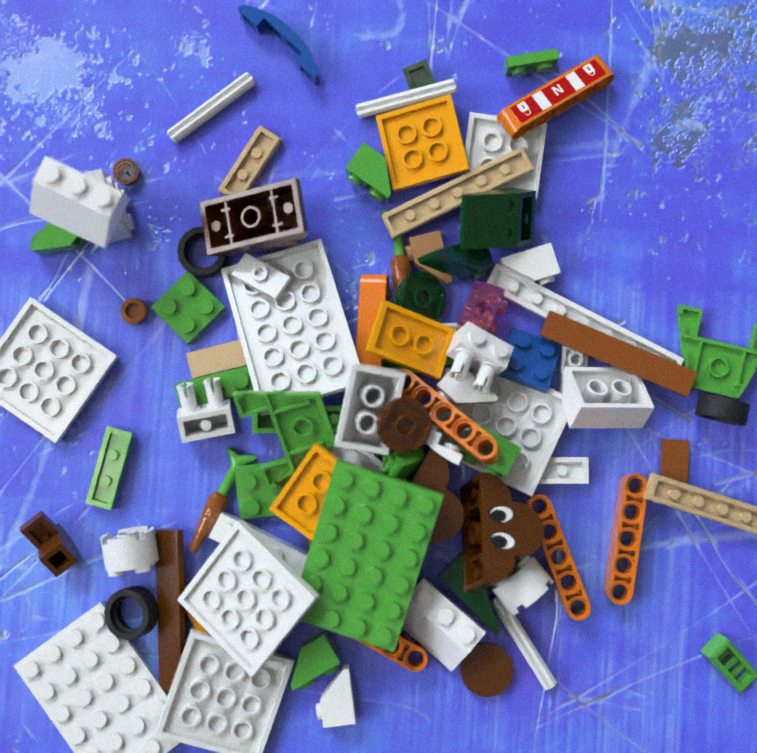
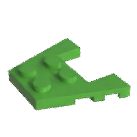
[676,304,757,399]
[232,391,336,490]

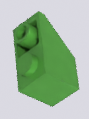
[345,142,391,203]
[29,222,85,255]
[381,446,425,480]
[291,630,341,690]

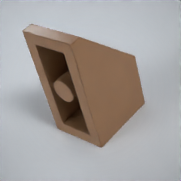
[405,230,452,286]

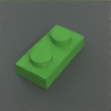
[503,48,559,77]

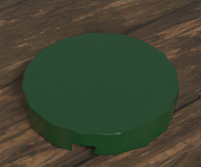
[396,272,446,320]

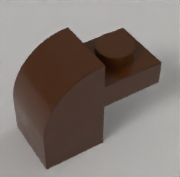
[20,510,79,577]

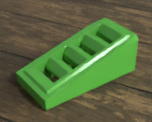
[700,633,757,693]

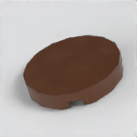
[376,397,432,453]
[460,642,514,697]

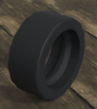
[177,226,229,278]
[695,394,750,426]
[104,586,159,640]

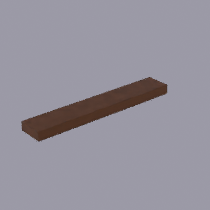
[156,528,186,691]

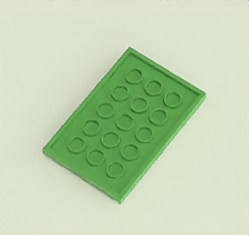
[300,459,444,652]

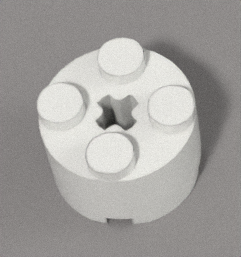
[100,526,159,577]
[491,555,554,615]

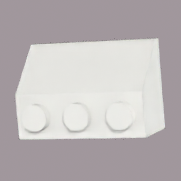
[29,156,130,249]
[334,363,406,455]
[562,367,655,428]
[402,577,486,672]

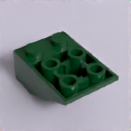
[459,188,536,250]

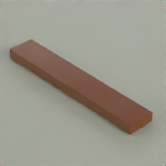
[538,311,697,397]

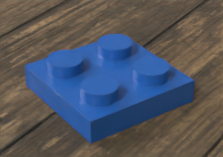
[497,327,562,394]

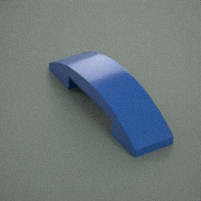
[238,5,320,86]

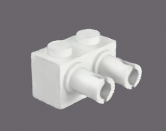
[446,321,514,394]
[176,377,235,443]

